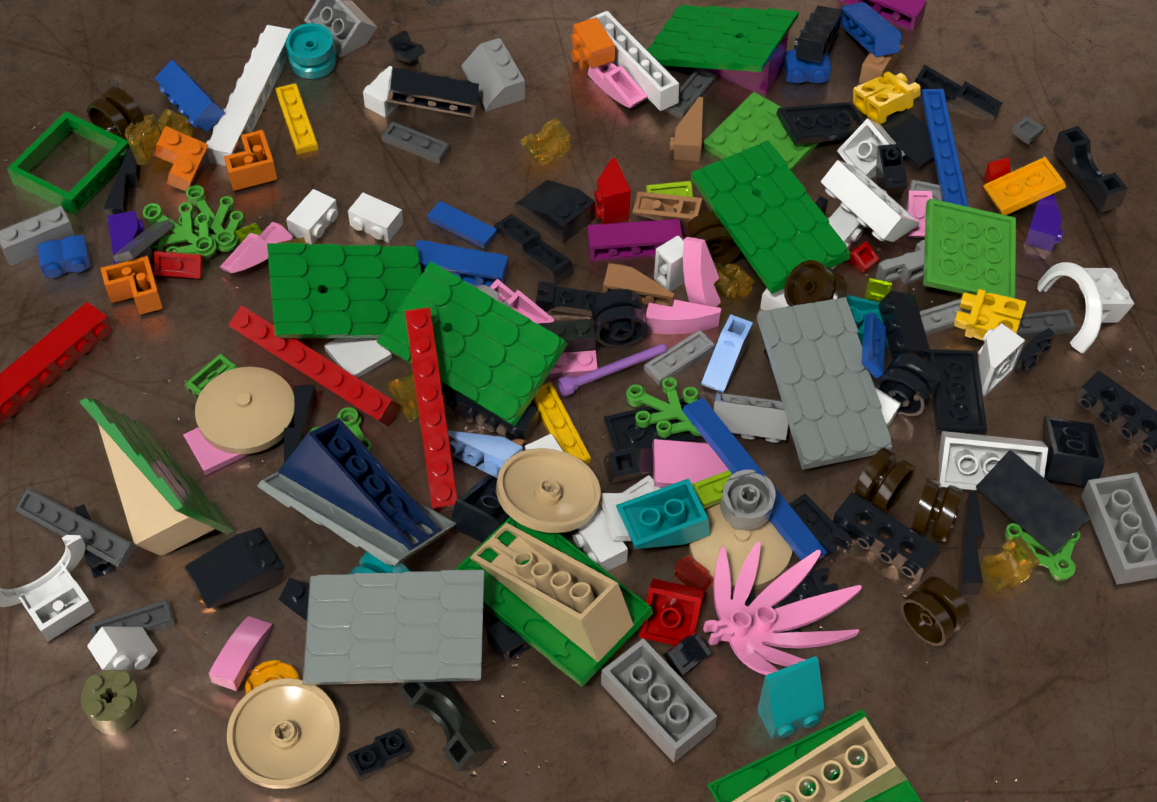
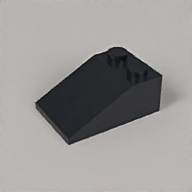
[515,180,595,244]
[1043,416,1105,487]
[451,474,510,544]
[185,527,285,609]

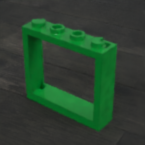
[7,111,130,215]

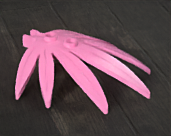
[703,541,862,675]

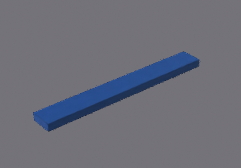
[921,89,969,207]
[682,398,828,561]

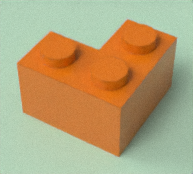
[571,17,615,70]
[154,126,208,192]
[224,130,277,191]
[100,256,163,315]

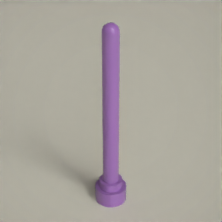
[557,344,667,397]

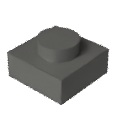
[1011,116,1044,145]

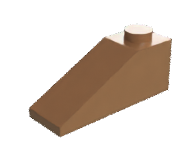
[859,45,904,84]
[670,97,703,161]
[632,191,709,229]
[603,263,674,307]

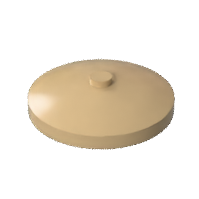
[195,367,294,454]
[496,448,601,533]
[689,499,793,591]
[227,678,341,789]

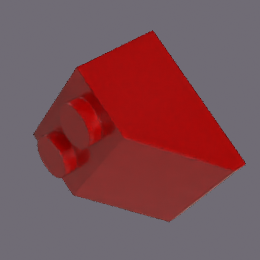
[594,158,631,224]
[639,578,705,645]

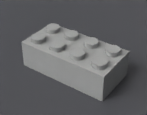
[1081,472,1157,585]
[601,638,717,763]

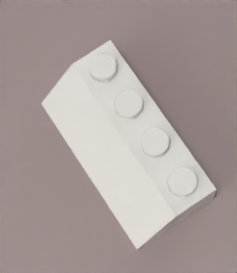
[821,160,920,242]
[939,431,1048,491]

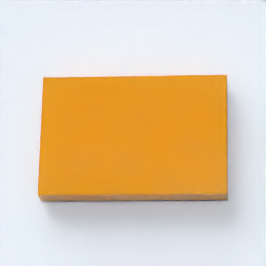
[983,157,1066,215]

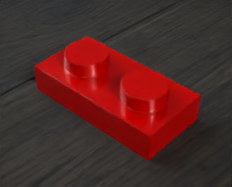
[154,251,203,279]

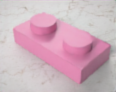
[907,191,932,238]
[549,350,598,379]

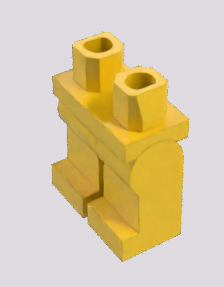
[853,71,921,124]
[953,289,1026,340]

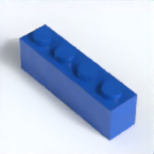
[841,2,902,57]
[154,60,225,132]
[415,240,509,287]

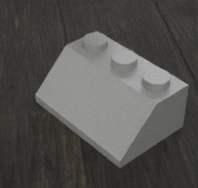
[304,0,377,57]
[461,38,526,112]
[0,206,75,266]
[714,392,788,443]

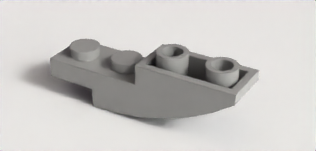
[876,240,925,284]

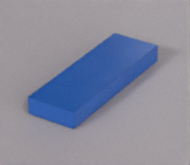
[427,201,497,249]
[861,312,886,378]

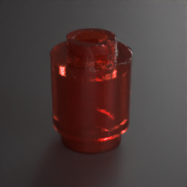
[674,556,714,591]

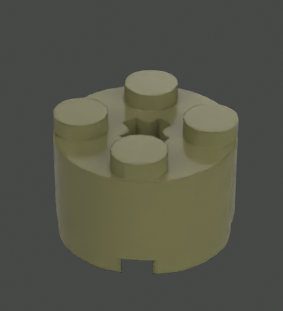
[81,670,144,735]

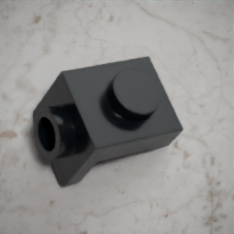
[388,30,425,63]
[663,633,712,676]

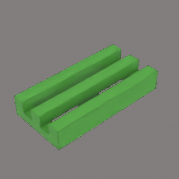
[185,353,238,396]

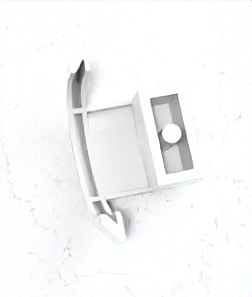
[1037,262,1134,354]
[0,535,95,642]

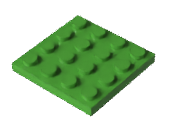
[702,92,820,172]
[923,198,1016,299]

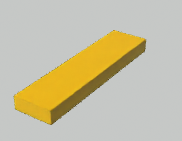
[275,83,318,155]
[532,382,591,464]

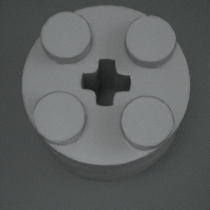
[720,470,776,530]

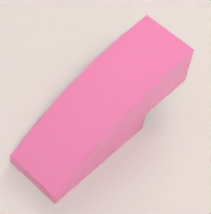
[588,62,648,108]
[220,222,293,273]
[683,237,721,307]
[490,279,555,324]
[645,300,721,334]
[209,616,273,691]

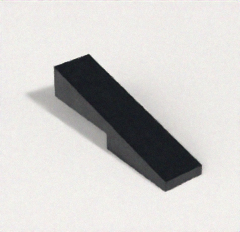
[913,64,1003,120]
[103,139,143,223]
[494,214,574,286]
[284,385,317,463]
[958,491,985,596]

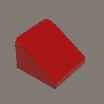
[984,157,1011,183]
[847,241,880,272]

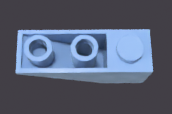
[701,315,753,393]
[448,431,523,478]

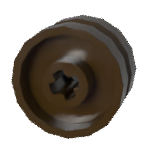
[87,86,145,140]
[684,211,741,268]
[784,260,847,307]
[853,447,915,513]
[911,477,963,543]
[900,577,971,647]

